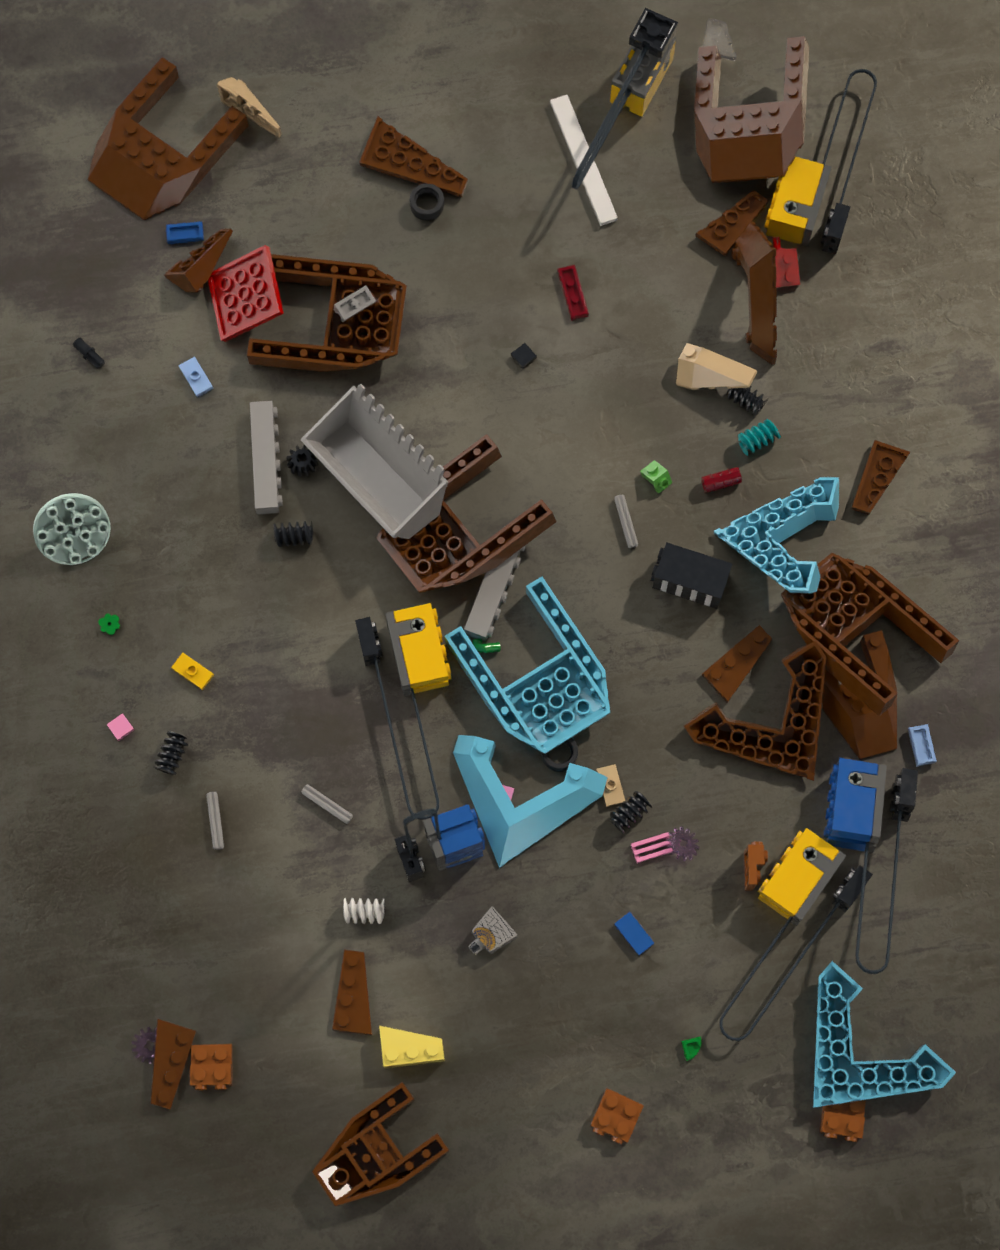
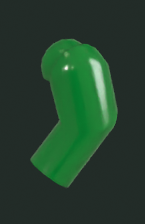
[472,639,501,653]

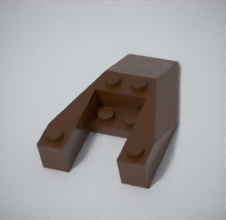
[822,630,897,760]
[312,1082,450,1206]

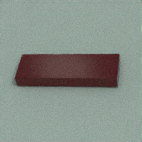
[557,265,589,321]

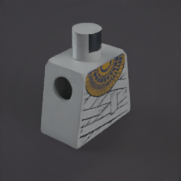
[468,906,517,955]

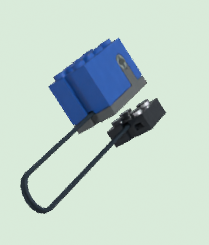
[824,758,918,974]
[394,804,485,883]

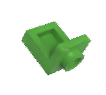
[640,460,672,493]

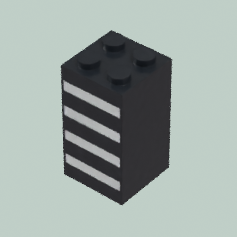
[650,542,732,609]

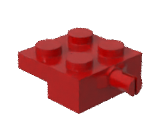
[772,237,800,288]

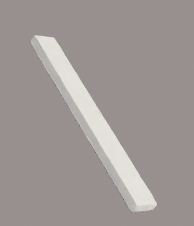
[550,95,618,226]

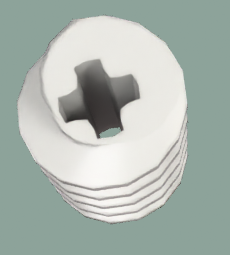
[343,898,385,924]

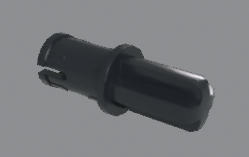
[73,337,105,369]

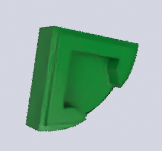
[681,1036,702,1061]

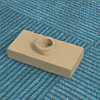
[596,764,625,807]

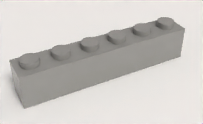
[250,401,283,515]
[464,526,527,642]

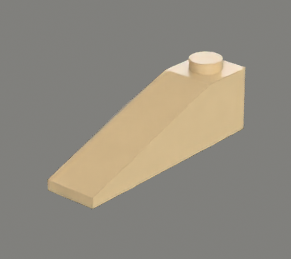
[217,77,281,138]
[676,343,757,390]

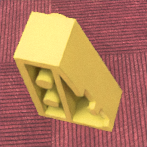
[379,1026,445,1069]

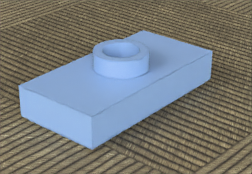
[178,357,213,397]
[908,724,937,766]

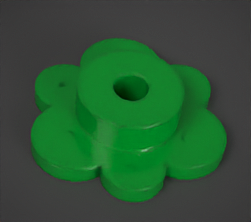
[98,613,120,635]

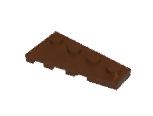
[696,190,768,256]
[851,440,910,515]
[702,625,772,703]
[332,950,372,1035]
[150,1019,196,1110]

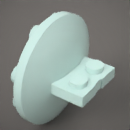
[33,493,111,565]

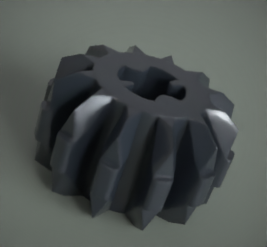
[286,445,318,477]

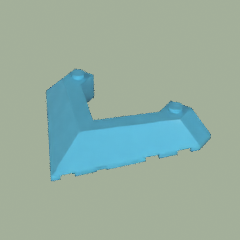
[713,477,839,593]
[453,735,608,868]
[813,961,956,1107]

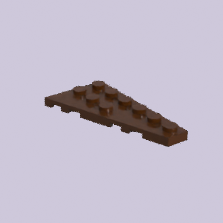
[359,116,468,198]

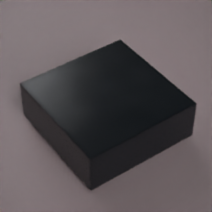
[511,343,537,369]

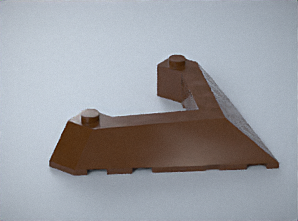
[732,222,777,365]
[684,640,826,781]

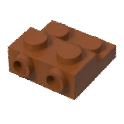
[744,841,768,891]
[190,1044,233,1090]
[590,1088,644,1145]
[820,1100,866,1142]

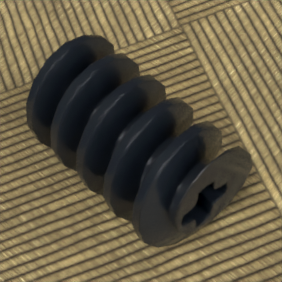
[727,385,768,416]
[273,521,314,547]
[154,731,189,775]
[610,791,652,834]

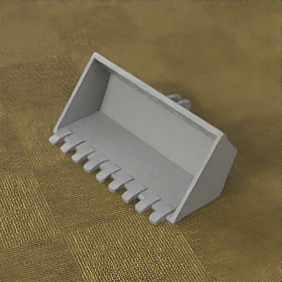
[301,384,448,539]

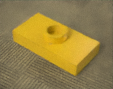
[171,653,214,691]

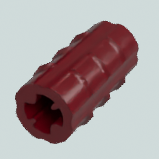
[701,467,742,493]

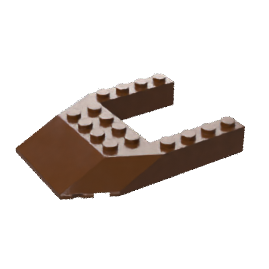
[694,36,809,183]
[88,57,249,220]
[247,254,407,372]
[376,434,557,593]
[781,553,959,716]

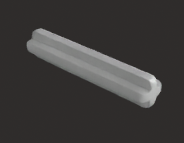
[614,494,638,549]
[301,784,353,824]
[207,792,224,850]

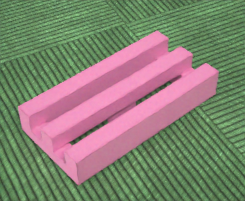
[631,832,675,863]

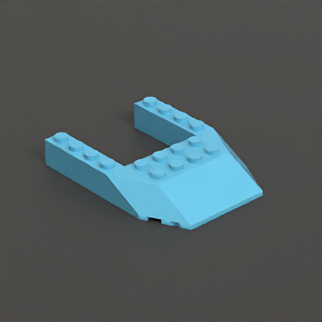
[445,577,610,754]

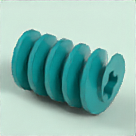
[738,419,781,456]

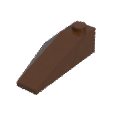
[164,228,233,292]

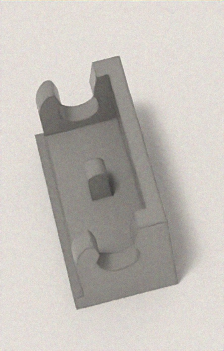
[334,286,376,322]

